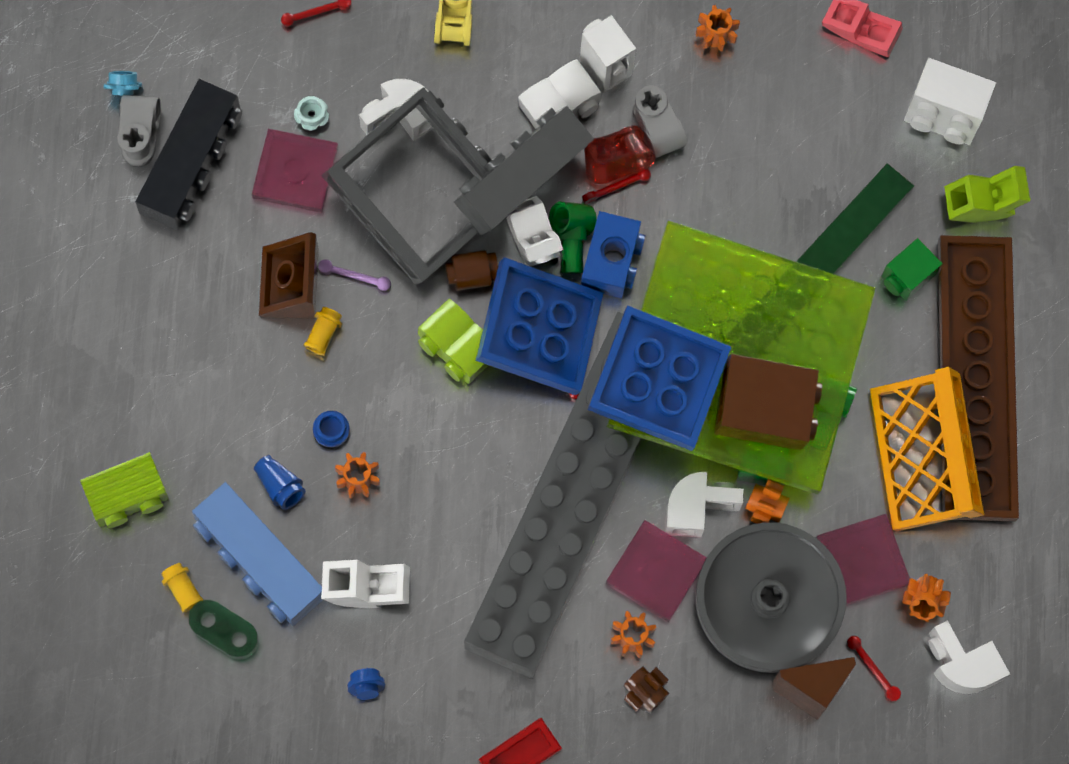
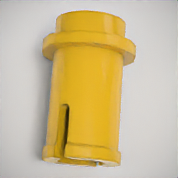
[303,307,342,356]
[161,562,204,613]

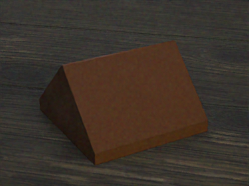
[259,232,319,319]
[772,657,856,720]

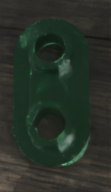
[189,600,259,659]

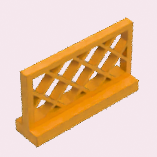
[870,367,984,532]

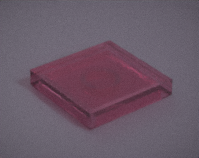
[251,128,338,213]
[816,514,910,605]
[605,520,707,623]

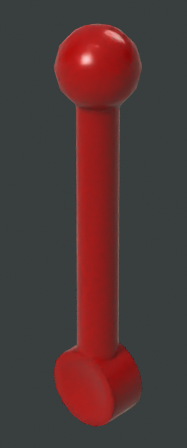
[281,0,351,27]
[582,167,651,204]
[847,635,901,702]

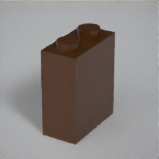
[714,354,822,450]

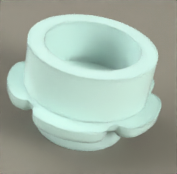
[294,96,329,131]

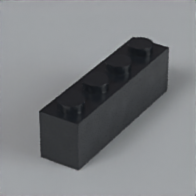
[135,79,242,230]

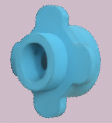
[104,71,142,96]

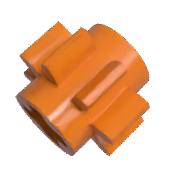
[696,5,740,52]
[335,452,380,499]
[745,479,790,524]
[902,574,951,622]
[611,611,657,658]

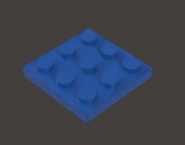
[476,257,603,395]
[587,305,731,451]

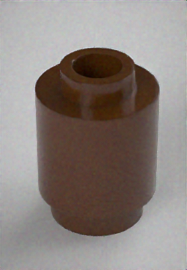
[445,250,498,291]

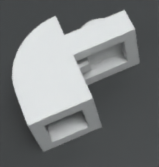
[359,79,434,141]
[506,196,563,267]
[665,472,744,538]
[321,560,410,608]
[928,620,1010,694]

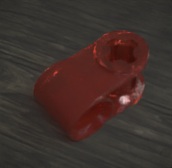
[584,125,656,184]

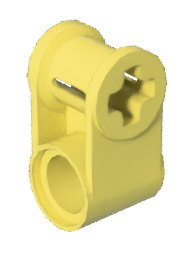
[434,0,472,46]

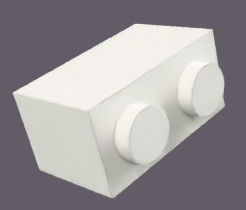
[579,15,636,94]

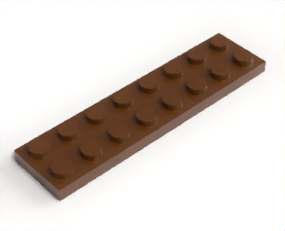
[938,235,1019,521]

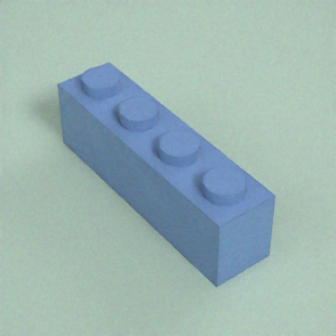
[192,482,323,626]

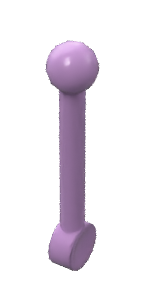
[318,259,391,291]

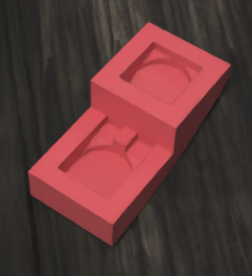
[822,0,903,58]

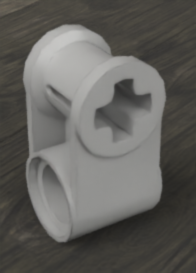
[633,85,688,159]
[117,95,161,167]

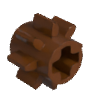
[623,666,670,713]

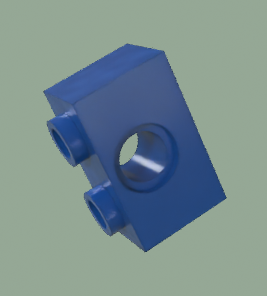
[581,211,646,299]

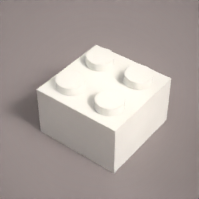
[904,58,996,145]

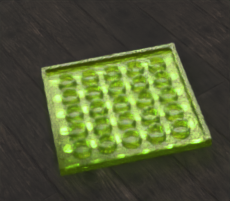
[606,221,876,494]

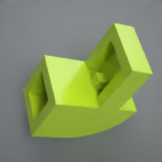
[944,166,1030,223]

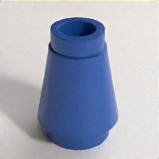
[254,455,306,510]

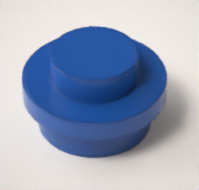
[313,411,350,447]
[347,668,385,700]

